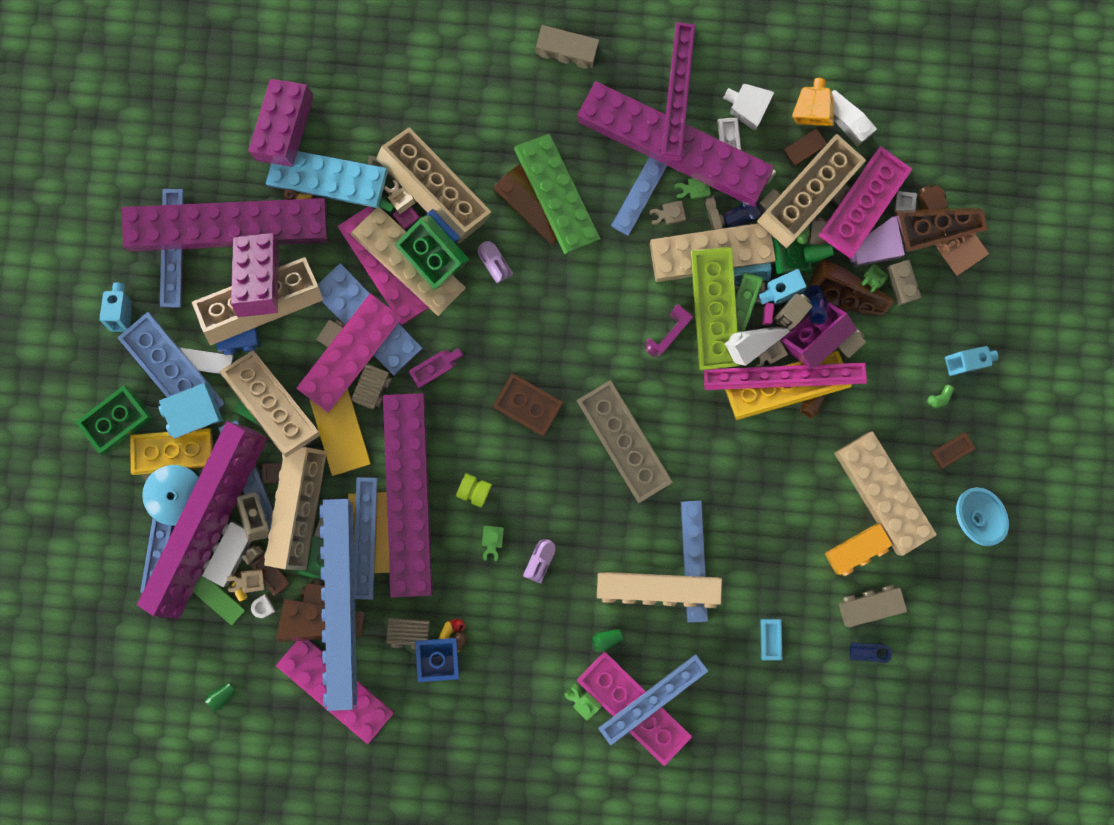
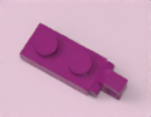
[409,348,463,388]

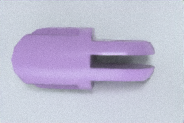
[478,241,513,283]
[523,539,556,583]

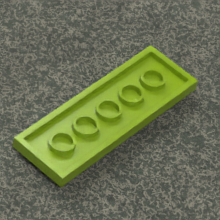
[691,247,740,370]

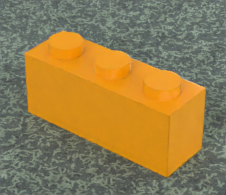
[824,524,892,576]

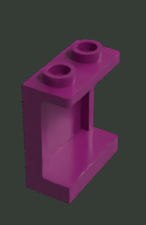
[644,304,693,358]

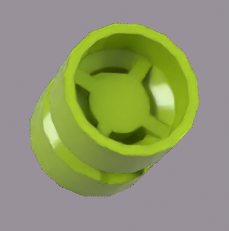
[456,473,492,508]

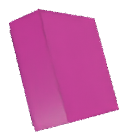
[392,207,420,231]
[762,303,774,326]

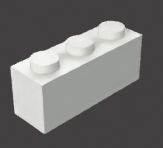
[202,522,251,587]

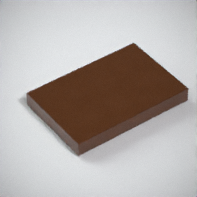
[492,373,564,437]

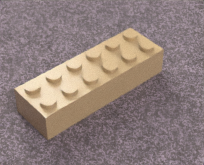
[376,127,491,244]
[757,134,866,248]
[650,223,776,282]
[192,257,323,346]
[834,431,937,556]
[264,447,327,570]
[597,572,722,608]

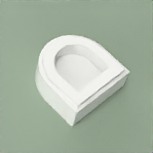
[251,594,276,618]

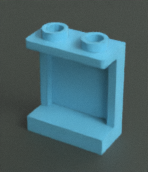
[159,383,223,438]

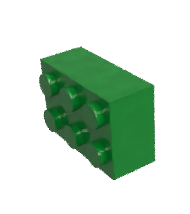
[394,215,469,290]
[75,385,155,455]

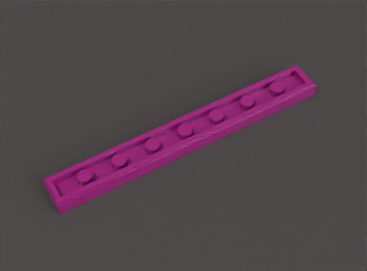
[661,22,695,161]

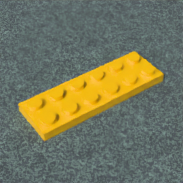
[725,350,852,420]

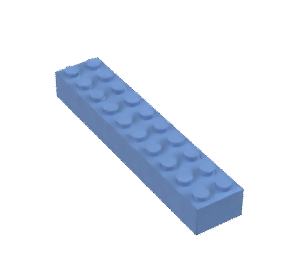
[320,499,357,711]

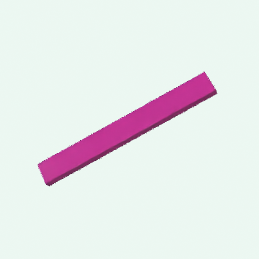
[704,363,867,390]

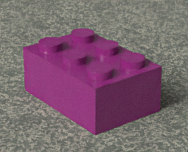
[780,300,857,370]

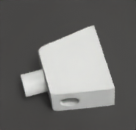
[723,84,774,131]

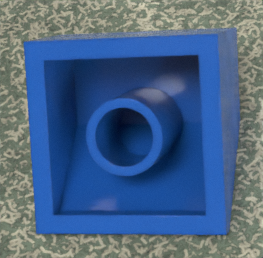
[415,638,460,682]

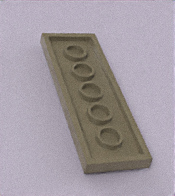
[576,380,673,503]

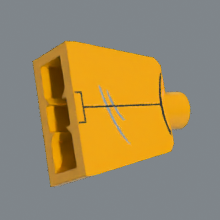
[792,78,834,126]

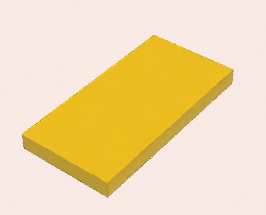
[310,388,371,476]
[130,428,213,475]
[348,492,390,573]

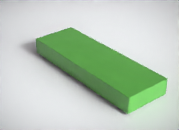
[735,272,763,332]
[193,572,246,625]

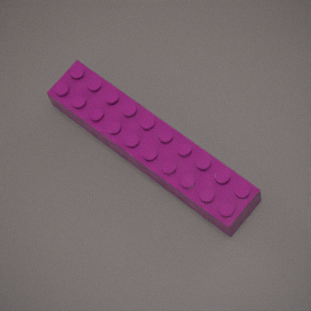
[577,81,774,208]
[122,198,328,251]
[383,393,433,597]
[137,421,268,619]

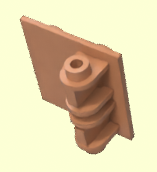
[935,234,989,276]

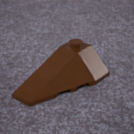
[493,164,557,245]
[805,259,894,316]

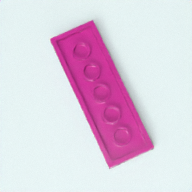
[818,146,912,259]
[338,206,429,326]
[296,293,402,413]
[276,640,394,744]
[577,652,692,766]

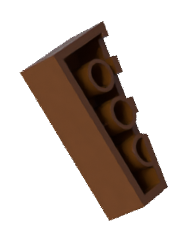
[895,208,988,252]
[276,599,366,643]

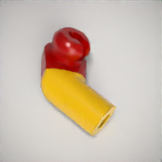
[438,618,465,639]

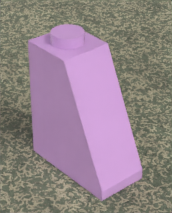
[849,216,905,267]

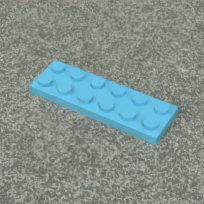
[266,151,388,208]

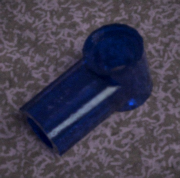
[723,202,764,228]
[804,285,828,325]
[850,642,892,663]

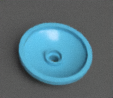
[143,465,199,526]
[956,487,1009,546]

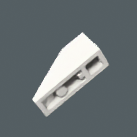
[832,90,877,147]
[725,326,790,366]

